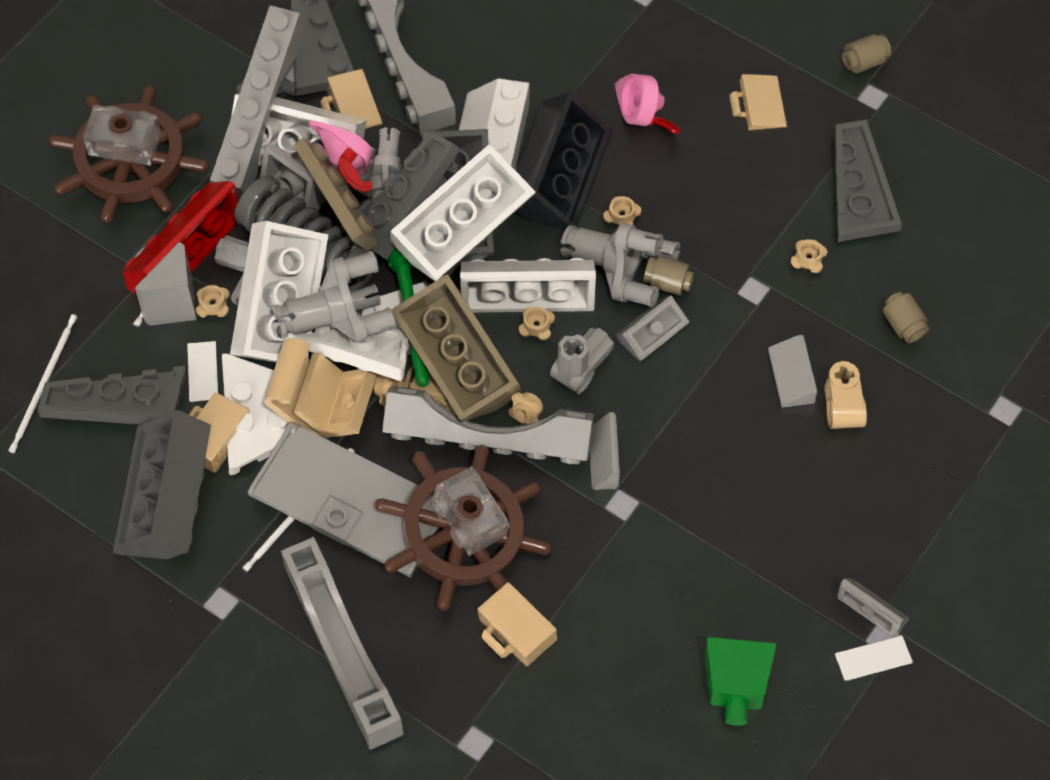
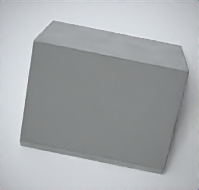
[260,143,326,225]
[135,242,197,326]

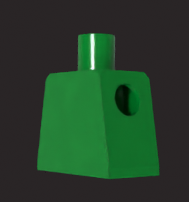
[704,637,776,726]

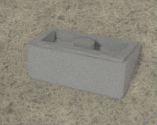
[615,295,690,361]
[768,335,817,408]
[590,412,620,490]
[837,578,909,637]

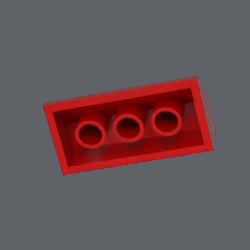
[122,181,238,295]

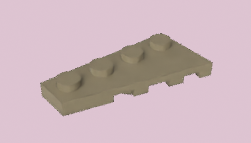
[293,137,378,251]

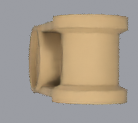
[824,361,867,429]

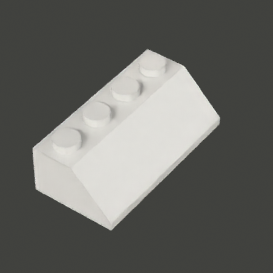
[459,79,529,170]
[231,93,367,184]
[390,144,535,282]
[230,221,328,363]
[460,258,596,313]

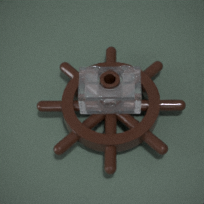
[49,86,210,223]
[375,445,552,611]

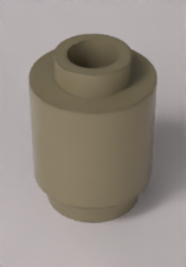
[842,34,891,74]
[643,256,694,296]
[882,292,929,343]

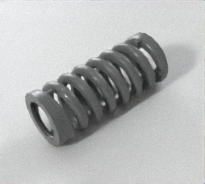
[234,175,377,292]

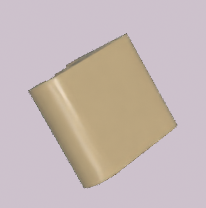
[264,338,377,438]

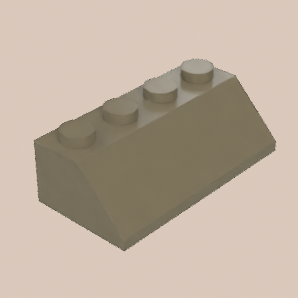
[391,274,523,422]

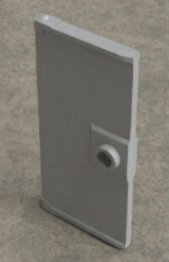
[248,422,447,578]

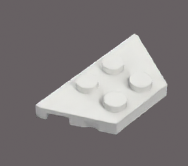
[289,324,409,381]
[222,354,289,475]

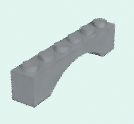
[358,0,456,135]
[210,5,306,199]
[382,386,594,464]
[281,537,403,750]

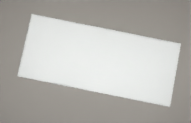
[187,341,218,402]
[835,636,913,681]

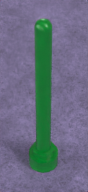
[388,247,430,387]

